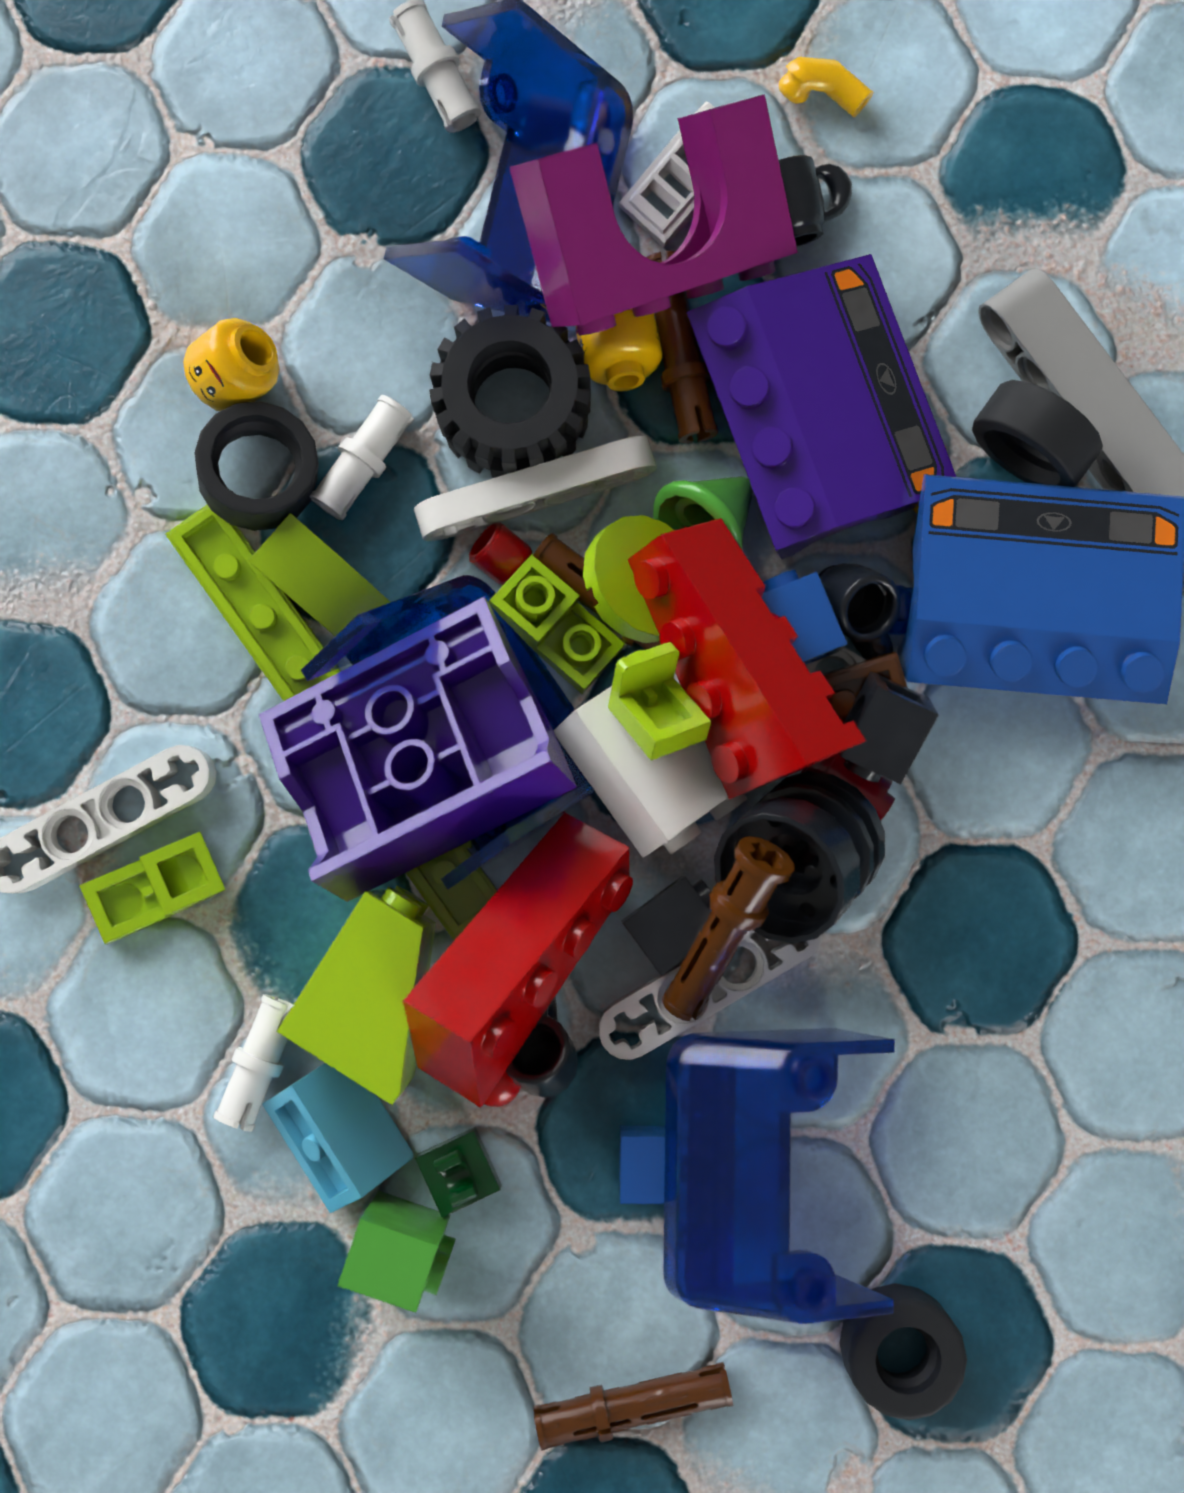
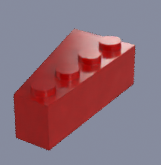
[627,518,866,800]
[403,812,633,1108]

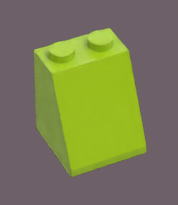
[276,885,436,1105]

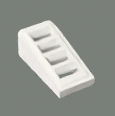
[619,102,715,248]

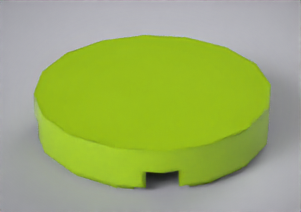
[583,515,675,643]

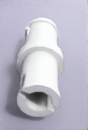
[389,0,482,133]
[310,395,414,520]
[213,994,294,1132]

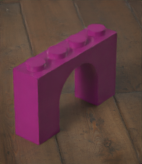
[509,94,798,336]

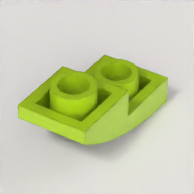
[489,554,625,694]

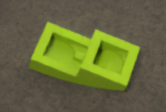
[248,513,392,650]
[79,832,226,945]

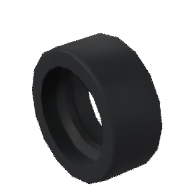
[972,380,1103,487]
[194,401,319,531]

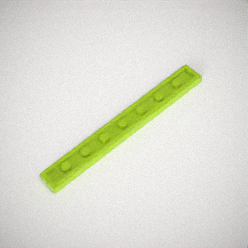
[165,504,497,941]

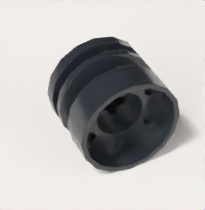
[714,771,885,944]

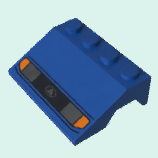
[897,474,1184,705]

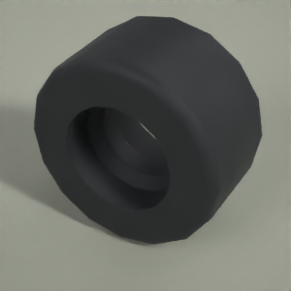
[839,1283,967,1420]

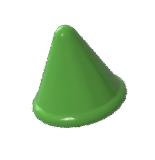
[653,476,754,549]

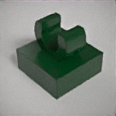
[415,1127,502,1218]

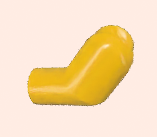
[778,57,874,118]

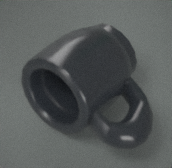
[779,155,852,247]
[818,563,902,660]
[506,997,578,1097]

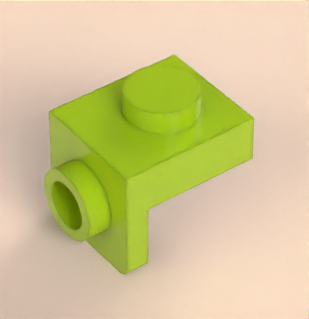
[608,642,711,761]

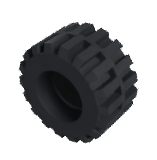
[429,305,591,478]

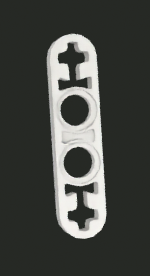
[414,436,657,541]
[0,745,217,894]
[599,930,822,1060]

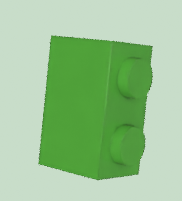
[337,1190,456,1313]

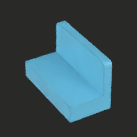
[262,1063,413,1213]

